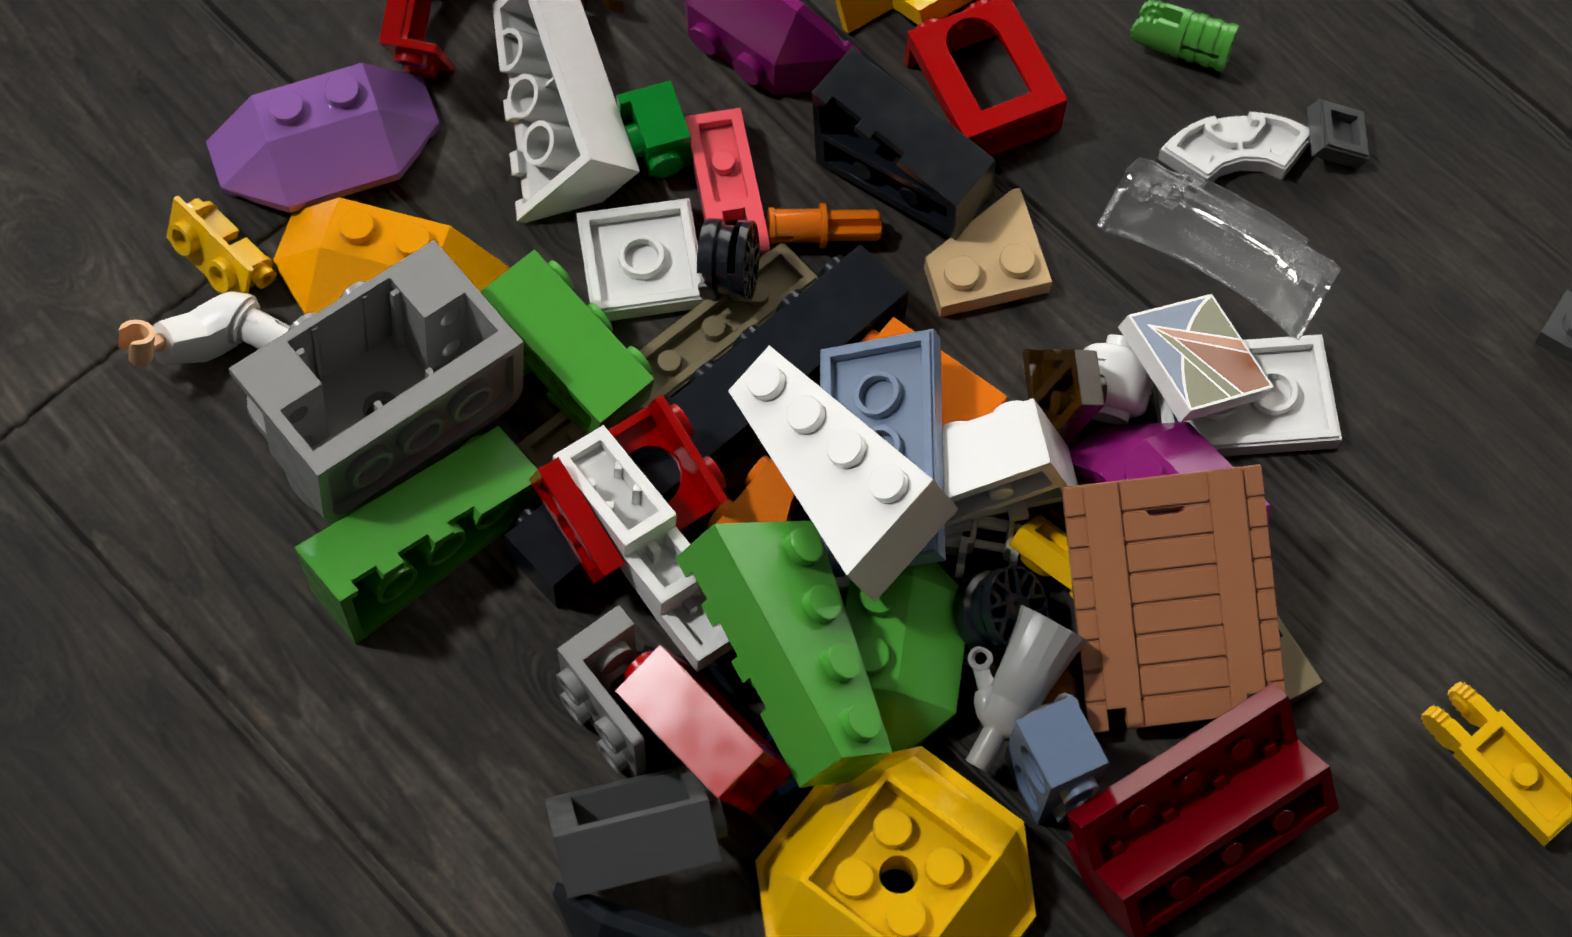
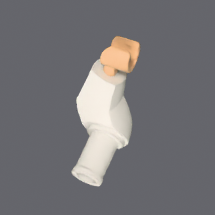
[118,291,290,367]

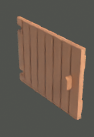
[1061,464,1286,733]

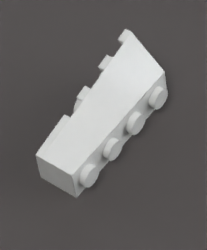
[492,0,640,223]

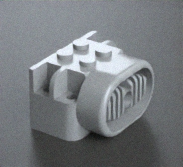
[229,240,524,523]

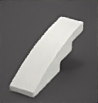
[553,425,733,672]

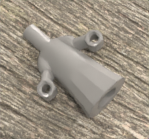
[966,605,1088,773]

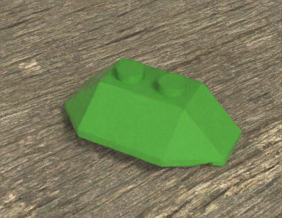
[845,562,965,752]

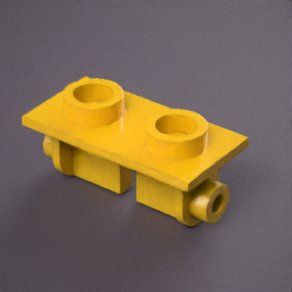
[166,196,276,294]

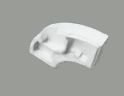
[1158,112,1311,189]

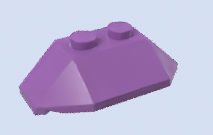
[206,63,440,213]

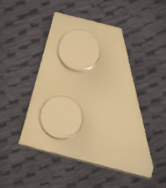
[924,188,1052,317]

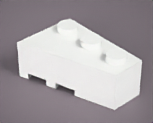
[943,398,1078,535]

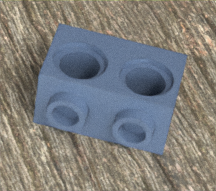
[1003,695,1109,825]

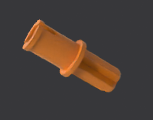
[767,203,882,249]

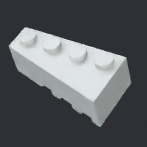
[728,345,958,603]

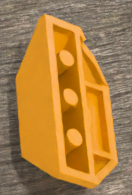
[273,198,510,315]

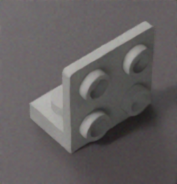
[556,605,647,777]

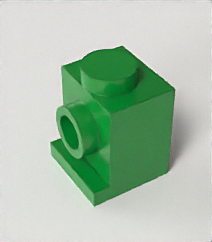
[616,80,692,178]

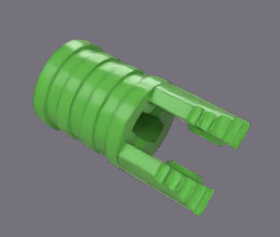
[1130,0,1240,73]

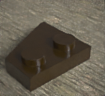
[1023,349,1107,445]

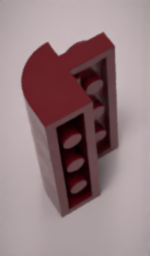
[1066,683,1339,937]

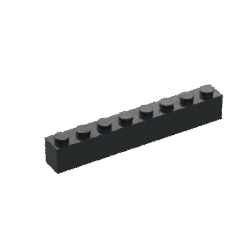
[505,244,909,608]

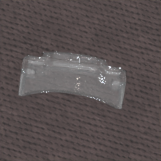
[1096,157,1341,340]

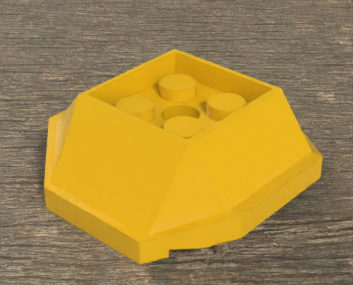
[755,746,1036,937]

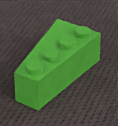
[294,426,543,645]
[675,521,893,788]

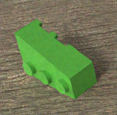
[480,249,655,435]

